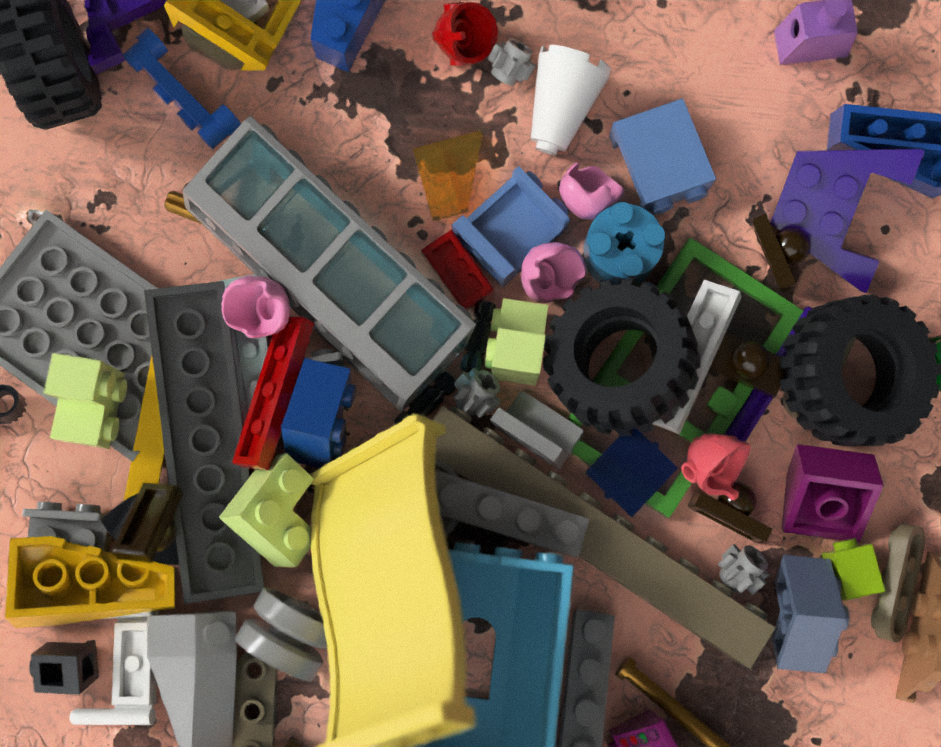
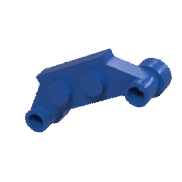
[122,28,241,149]

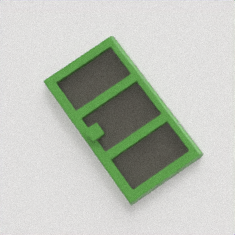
[567,238,803,518]

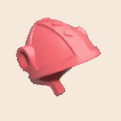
[681,433,751,500]

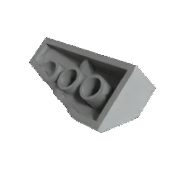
[147,610,237,747]

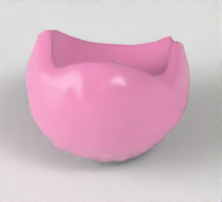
[559,162,625,220]
[521,242,586,303]
[221,275,290,338]

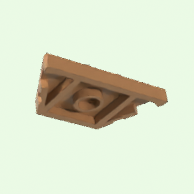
[895,551,941,703]

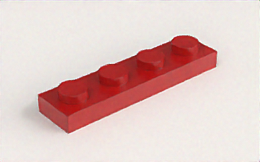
[232,317,314,471]

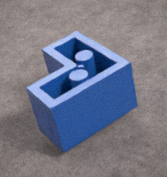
[281,358,356,468]

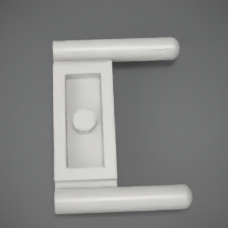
[69,611,159,725]

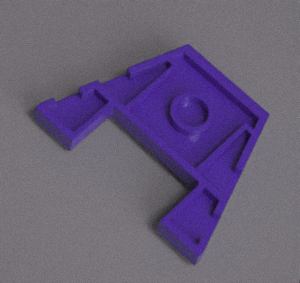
[84,0,167,75]
[770,149,925,293]

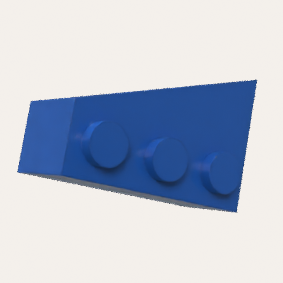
[310,0,386,73]
[827,104,941,198]

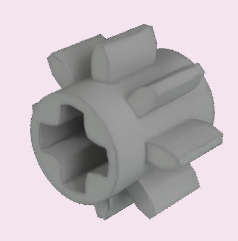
[488,38,536,86]
[453,368,501,418]
[718,544,769,595]

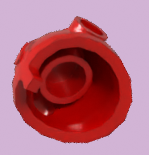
[432,2,498,66]

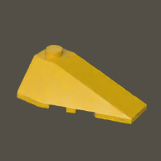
[5,536,175,628]

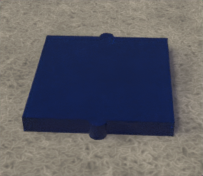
[585,428,678,517]

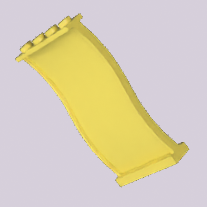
[310,414,476,747]

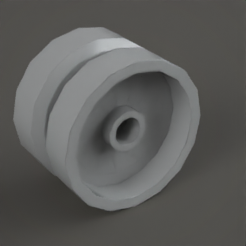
[235,587,328,682]

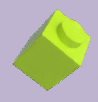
[822,538,885,600]

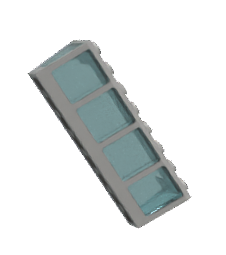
[183,115,476,412]

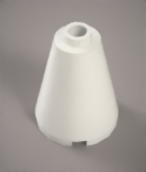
[531,45,611,155]

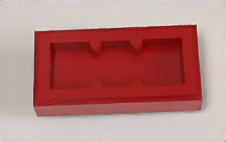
[421,229,494,311]

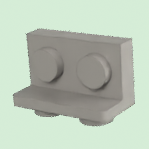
[22,502,111,552]

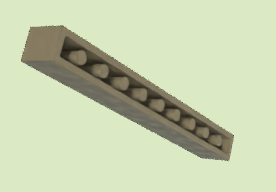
[433,406,775,669]

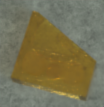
[413,130,482,221]

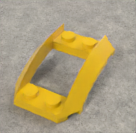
[164,0,301,71]

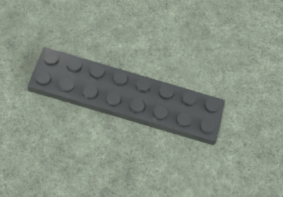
[144,281,265,604]

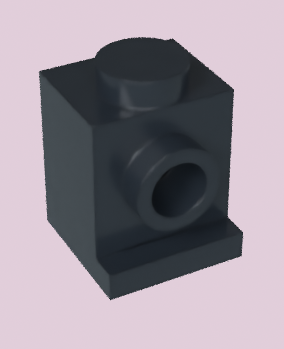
[29,640,99,695]

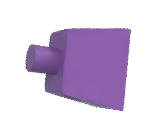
[774,0,857,65]

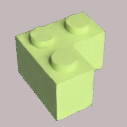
[485,298,549,386]
[44,353,127,449]
[219,453,314,567]

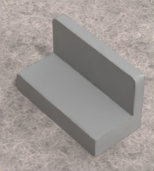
[490,391,584,470]

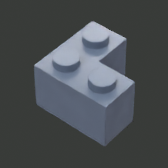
[771,555,849,673]

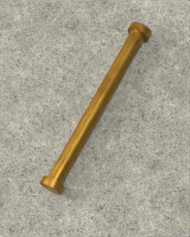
[615,656,732,747]

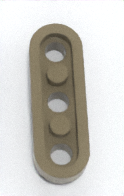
[871,523,925,643]
[232,652,278,747]

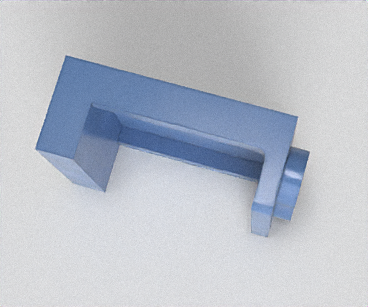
[609,98,716,215]
[452,166,570,288]

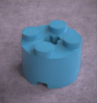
[583,202,665,285]

